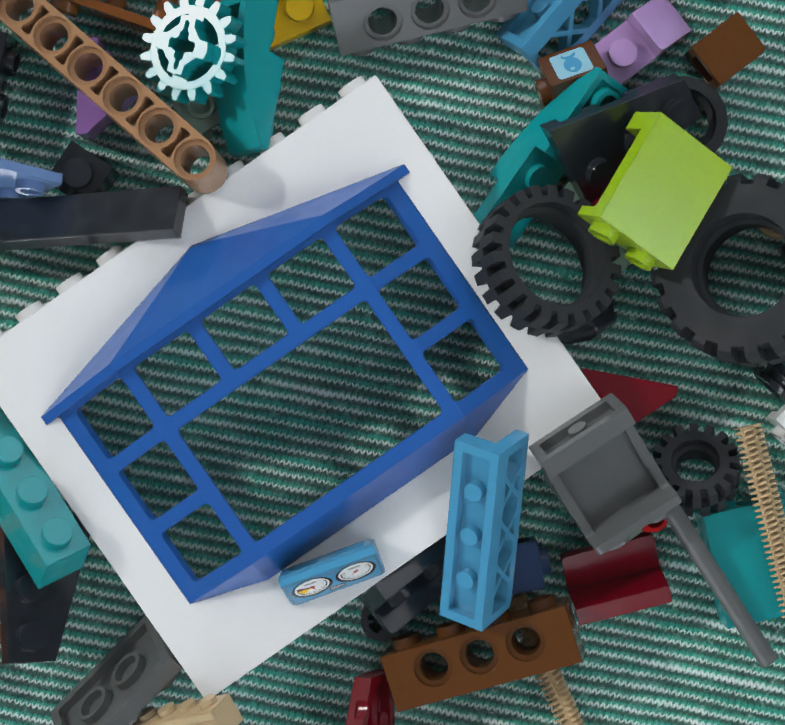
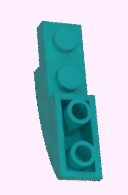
[215,0,284,158]
[474,67,629,247]

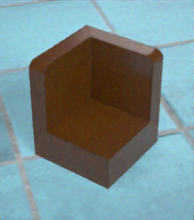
[684,11,765,89]

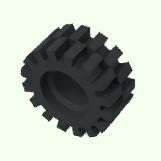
[653,423,740,517]

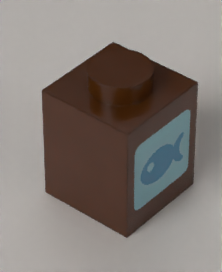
[534,40,608,108]

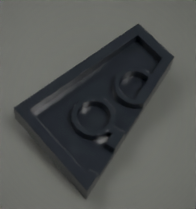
[540,74,702,203]
[0,515,90,665]

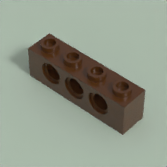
[380,593,585,712]

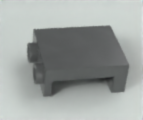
[528,393,682,555]

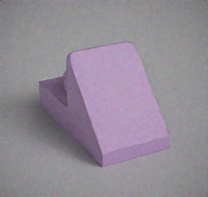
[594,0,691,85]

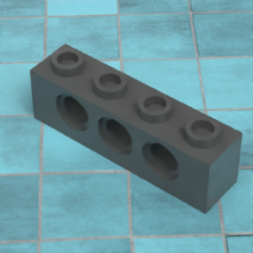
[327,0,528,56]

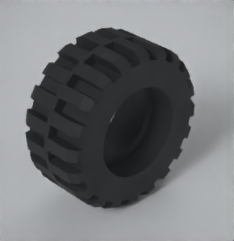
[651,173,785,367]

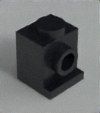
[52,140,120,195]

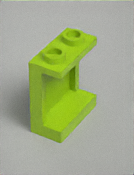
[577,112,733,271]

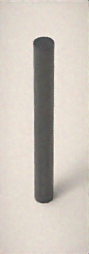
[666,504,778,667]

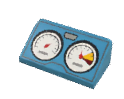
[278,538,385,605]

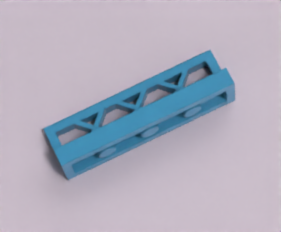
[495,0,622,74]
[439,429,529,632]

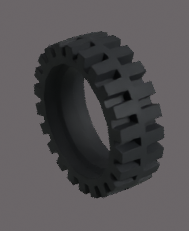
[471,184,621,337]

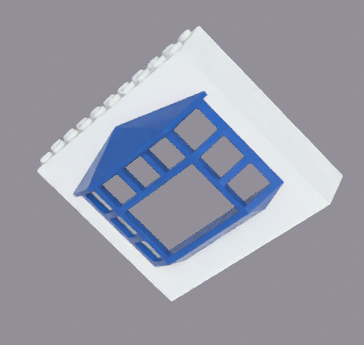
[0,75,601,697]

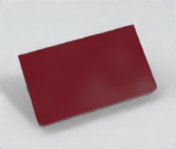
[560,532,672,626]

